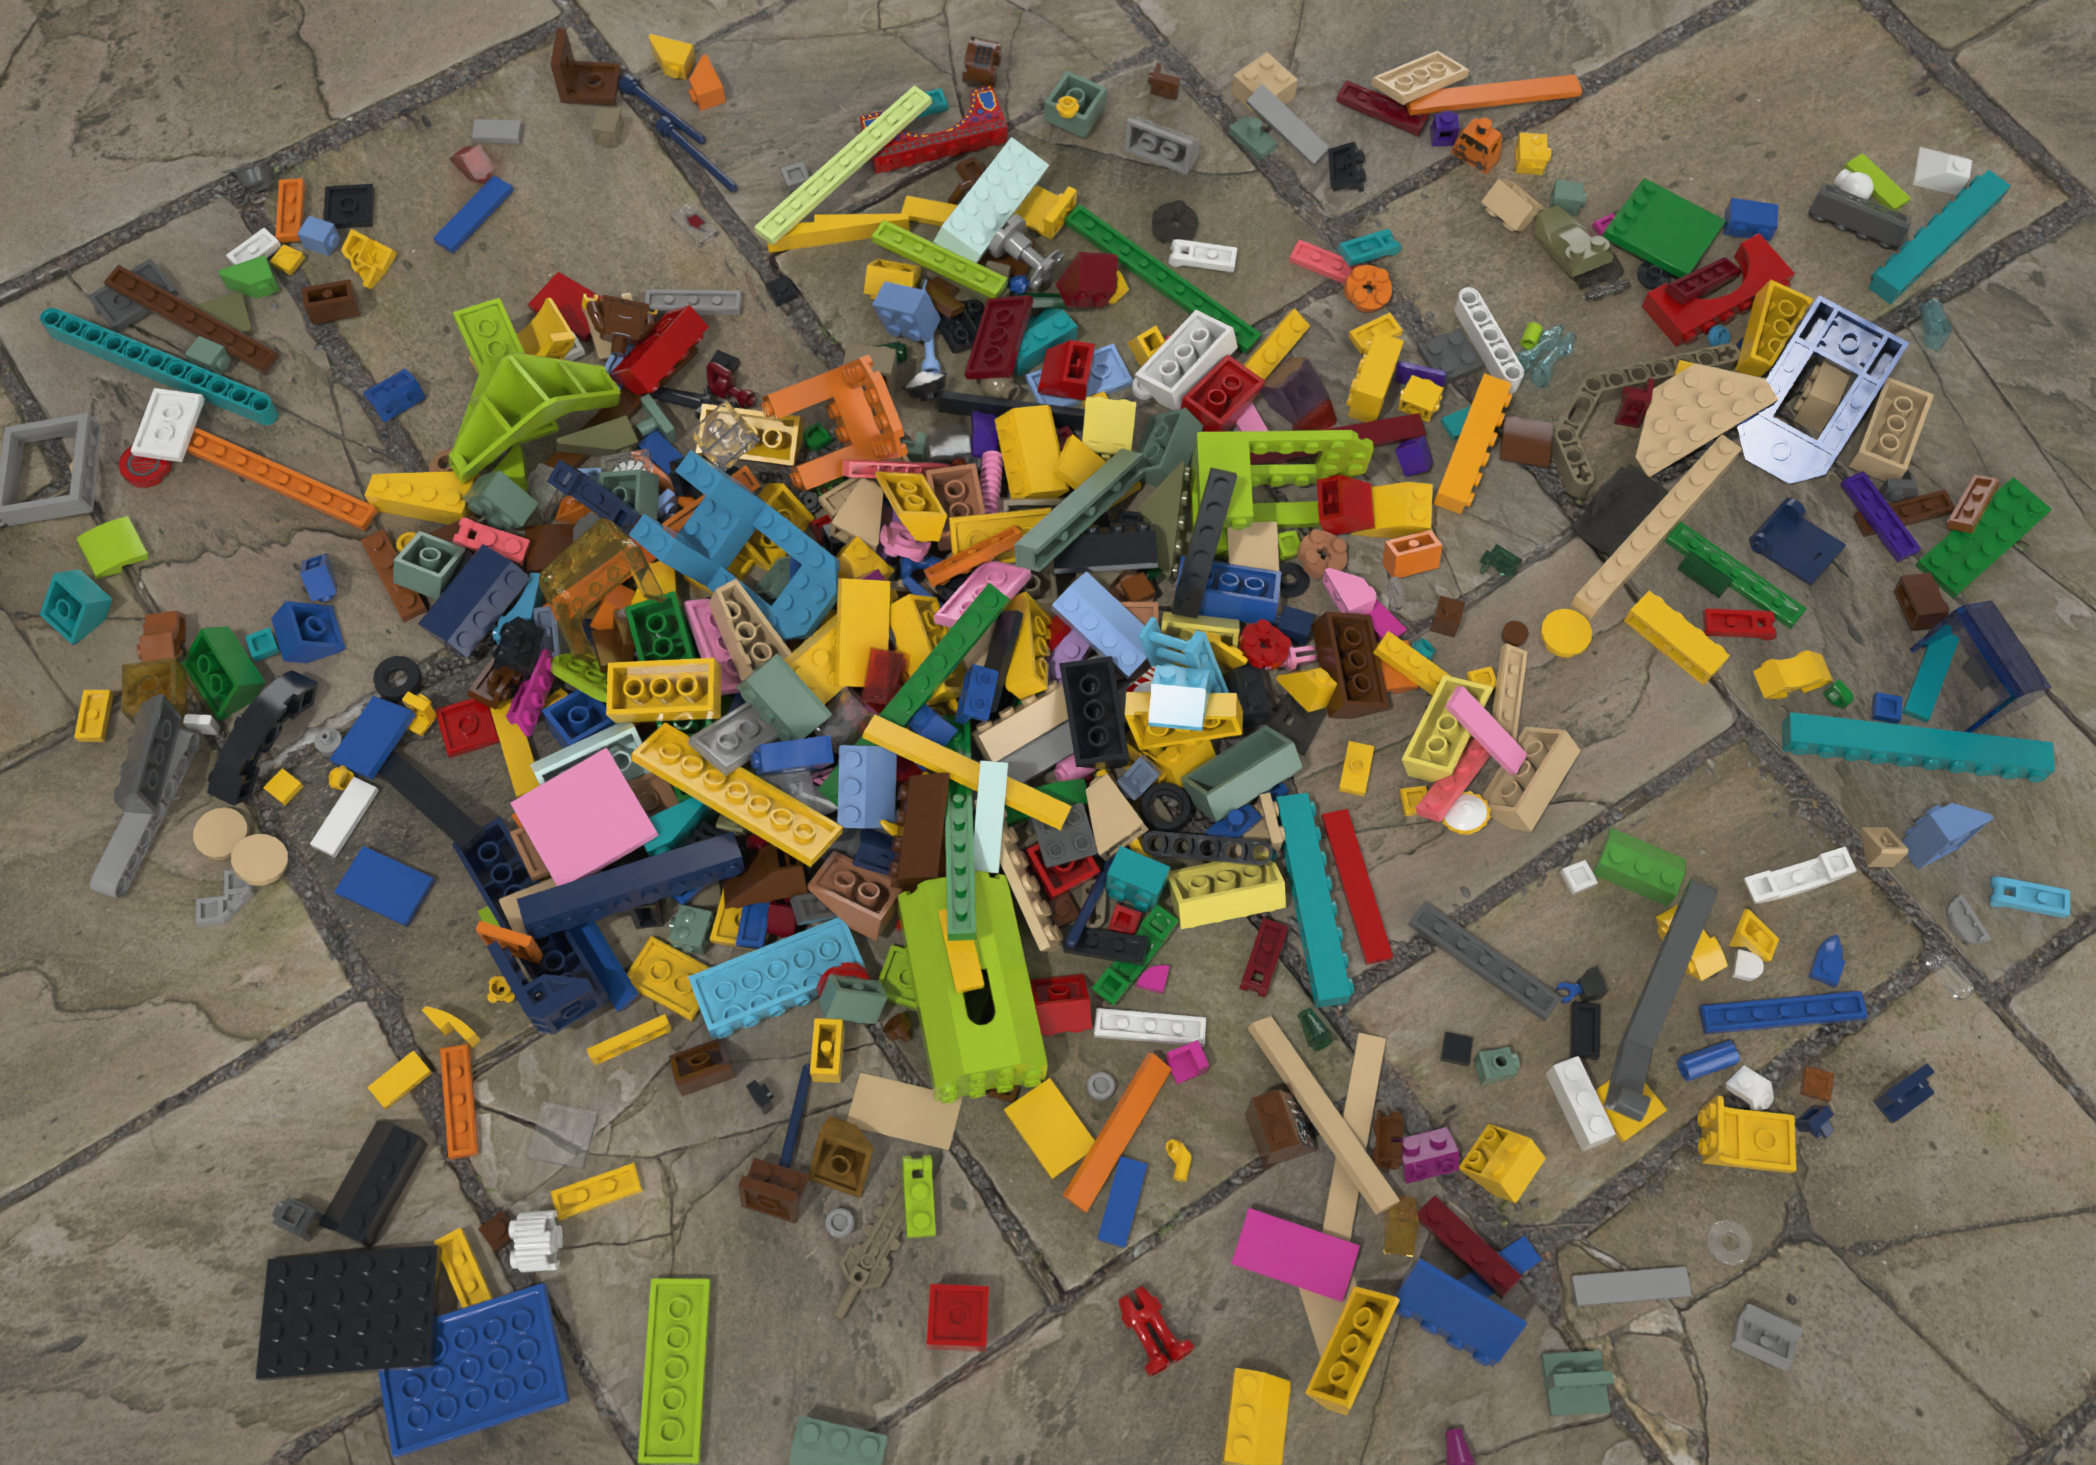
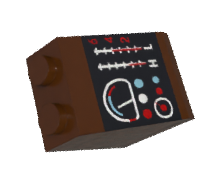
[1245,1089,1317,1168]

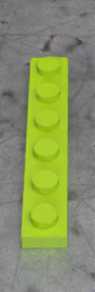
[872,220,1008,298]

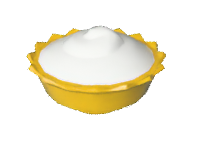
[1442,791,1491,835]

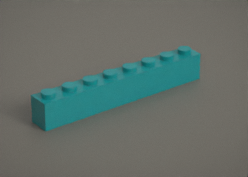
[1868,169,2011,305]
[1275,793,1354,1008]

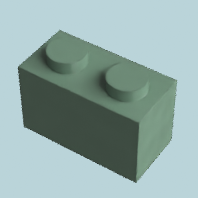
[818,974,888,1024]

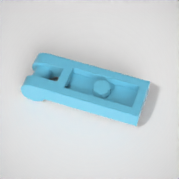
[1990,877,2070,918]

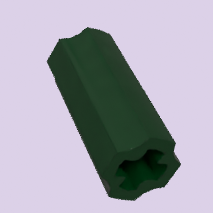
[1677,551,1733,598]

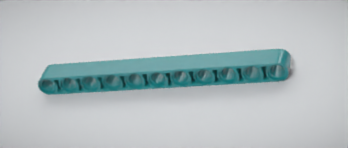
[40,308,279,425]

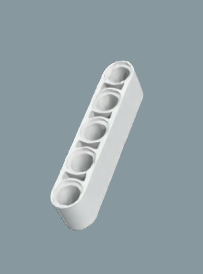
[1454,287,1524,393]

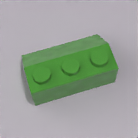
[1593,827,1686,907]

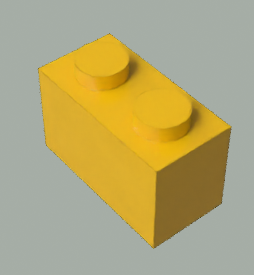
[810,1018,845,1083]

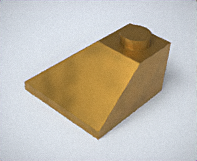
[808,1116,874,1198]

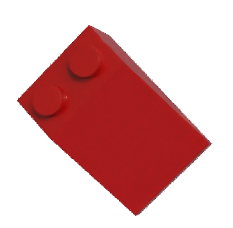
[1180,354,1266,432]

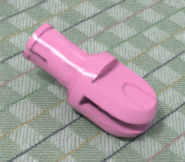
[1263,645,1318,671]

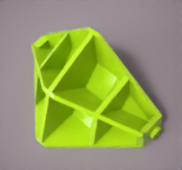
[448,352,621,484]

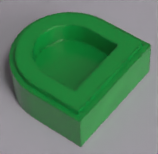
[803,421,833,451]
[1823,679,1854,709]

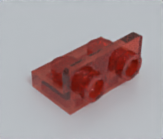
[860,647,906,705]

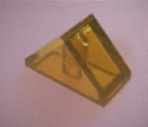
[1383,1196,1419,1256]

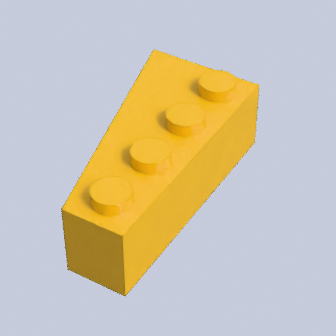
[1736,280,1813,377]
[364,471,479,525]
[1003,592,1052,700]
[1125,692,1243,751]

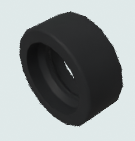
[1139,782,1191,833]

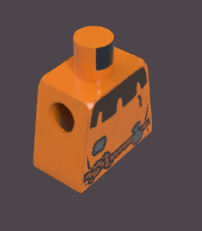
[1451,118,1502,175]

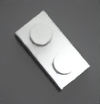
[226,228,282,265]

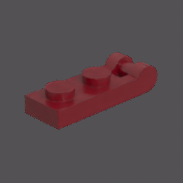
[1239,918,1289,998]

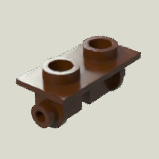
[1372,1109,1404,1173]

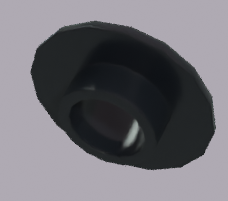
[1279,562,1309,598]

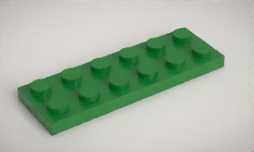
[1915,477,2052,599]

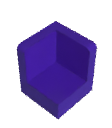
[1395,436,1433,477]

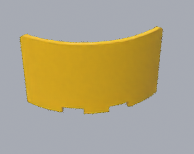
[469,298,576,373]

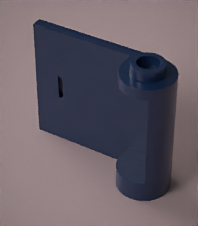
[1749,498,1846,586]

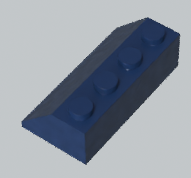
[418,544,531,658]

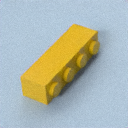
[1624,591,1730,686]

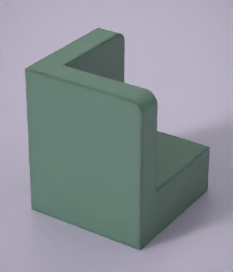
[900,432,928,462]

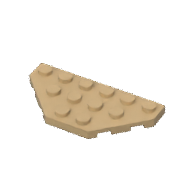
[1634,363,1778,479]

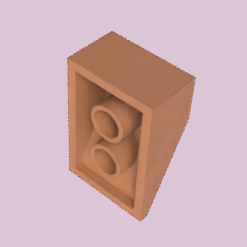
[807,850,905,941]

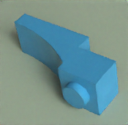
[493,573,546,645]

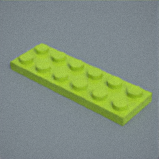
[452,298,559,447]
[638,1279,711,1464]

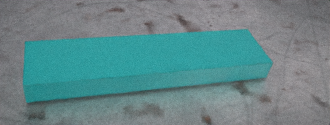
[1902,628,1960,723]

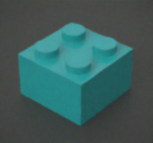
[1105,846,1170,912]

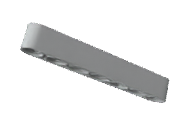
[90,728,200,899]

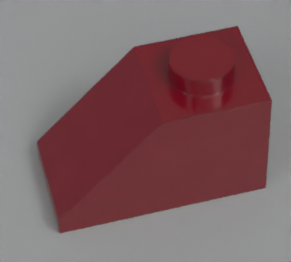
[767,883,809,938]

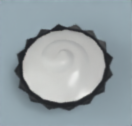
[902,371,947,401]

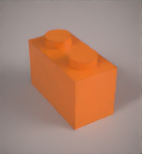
[1383,530,1442,580]

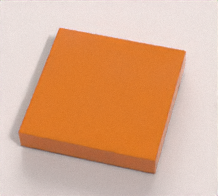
[475,921,543,964]

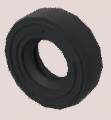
[373,656,422,702]

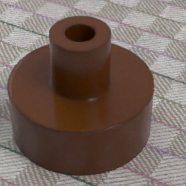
[883,1013,912,1042]

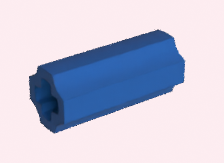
[1677,1040,1740,1082]

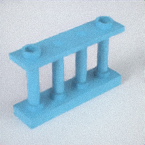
[1138,617,1229,693]

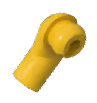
[1165,1139,1192,1182]

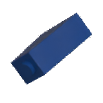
[751,735,834,775]

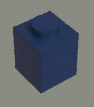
[1274,606,1315,647]

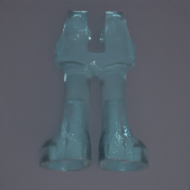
[1515,324,1577,388]

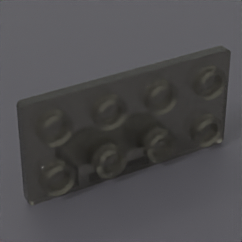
[1571,464,1669,557]

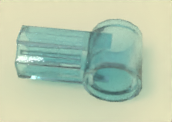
[1919,299,1953,350]

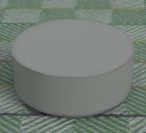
[1087,1072,1115,1102]
[825,1208,855,1239]

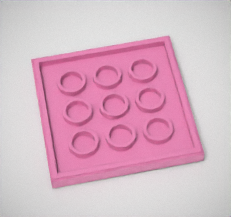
[510,747,659,886]

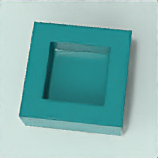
[245,627,280,662]

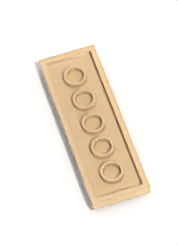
[973,800,1063,952]

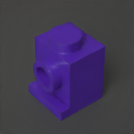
[1429,111,1460,147]

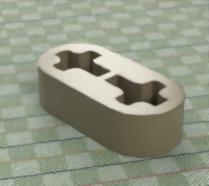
[1081,880,1106,929]

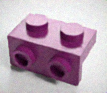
[1393,1127,1459,1184]

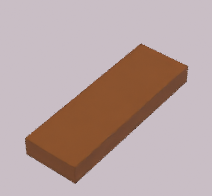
[1947,475,1999,533]

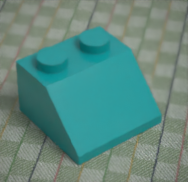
[39,569,113,645]

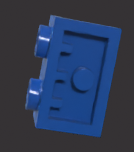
[363,368,426,422]
[954,664,999,725]

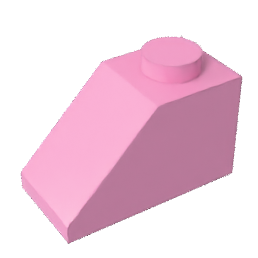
[1322,568,1377,614]

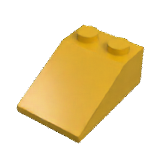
[1351,482,1433,539]

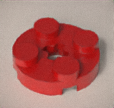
[1238,619,1291,670]

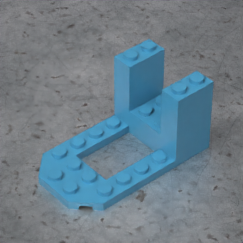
[629,450,840,643]

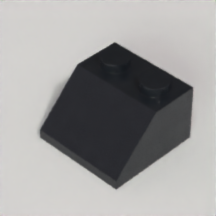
[1222,666,1271,728]

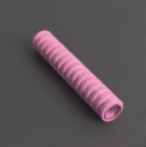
[979,451,1003,514]

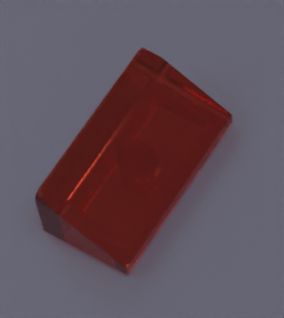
[1292,398,1337,431]

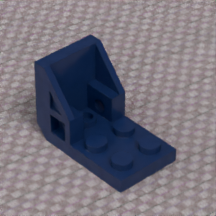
[486,941,603,1035]

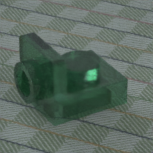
[1479,544,1522,578]

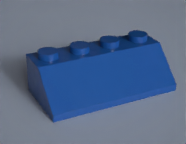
[1175,556,1281,626]

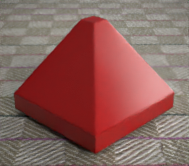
[1108,901,1142,935]

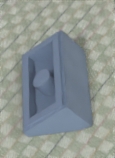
[533,605,570,659]

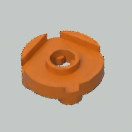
[1344,265,1392,313]

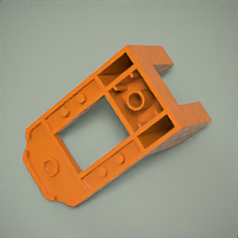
[760,354,908,491]

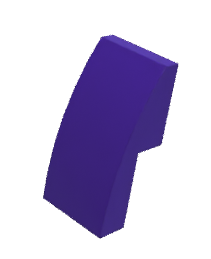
[970,411,998,459]

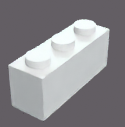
[1546,1056,1616,1152]

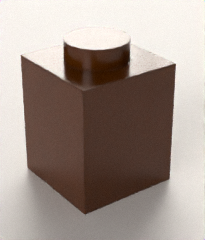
[1429,595,1465,637]

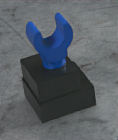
[1555,966,1608,1004]

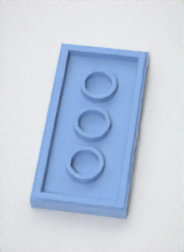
[1025,343,1133,407]

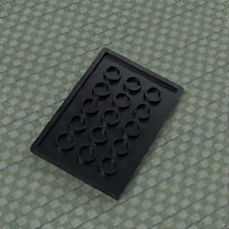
[256,1245,442,1381]

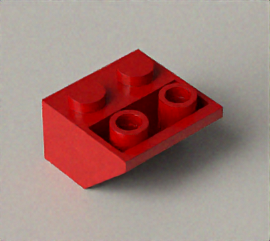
[1037,340,1095,401]
[1316,475,1375,535]

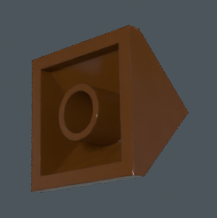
[669,1038,736,1097]

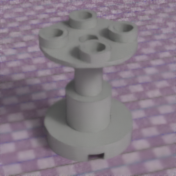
[988,214,1065,290]

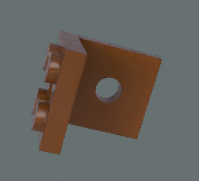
[550,28,621,105]

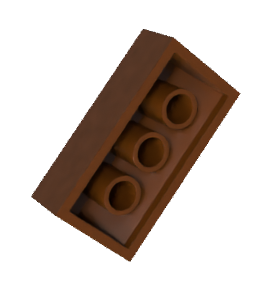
[1312,611,1389,719]
[888,773,949,891]

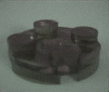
[1151,200,1198,244]

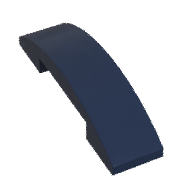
[547,460,641,537]

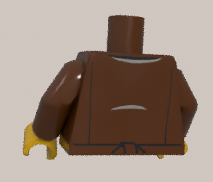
[582,294,658,357]

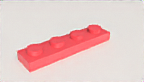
[1416,737,1491,822]

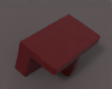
[1614,378,1654,428]

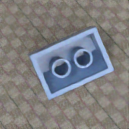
[837,745,897,828]
[1901,803,1994,870]

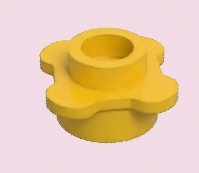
[487,976,515,1003]

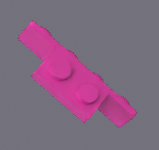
[506,649,555,737]

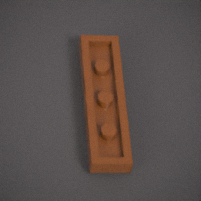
[360,529,427,623]

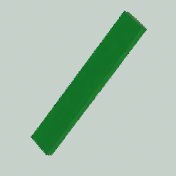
[1664,521,1807,629]

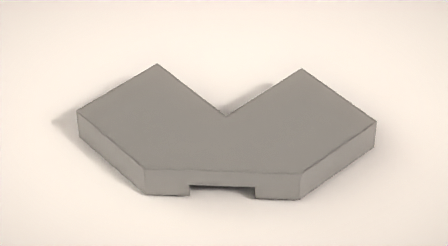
[195,869,254,928]

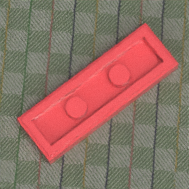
[1289,239,1362,284]

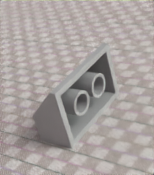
[1125,116,1200,175]

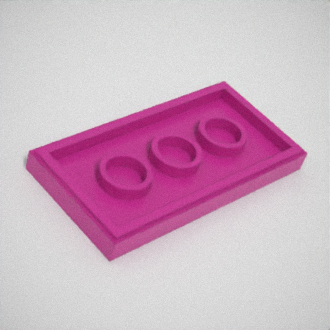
[1231,1208,1360,1302]

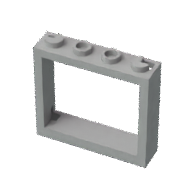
[0,413,102,526]

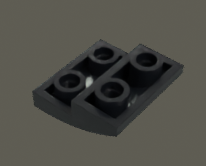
[937,299,984,354]

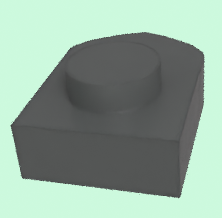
[1878,469,1918,502]

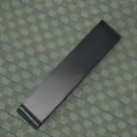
[1142,831,1277,867]

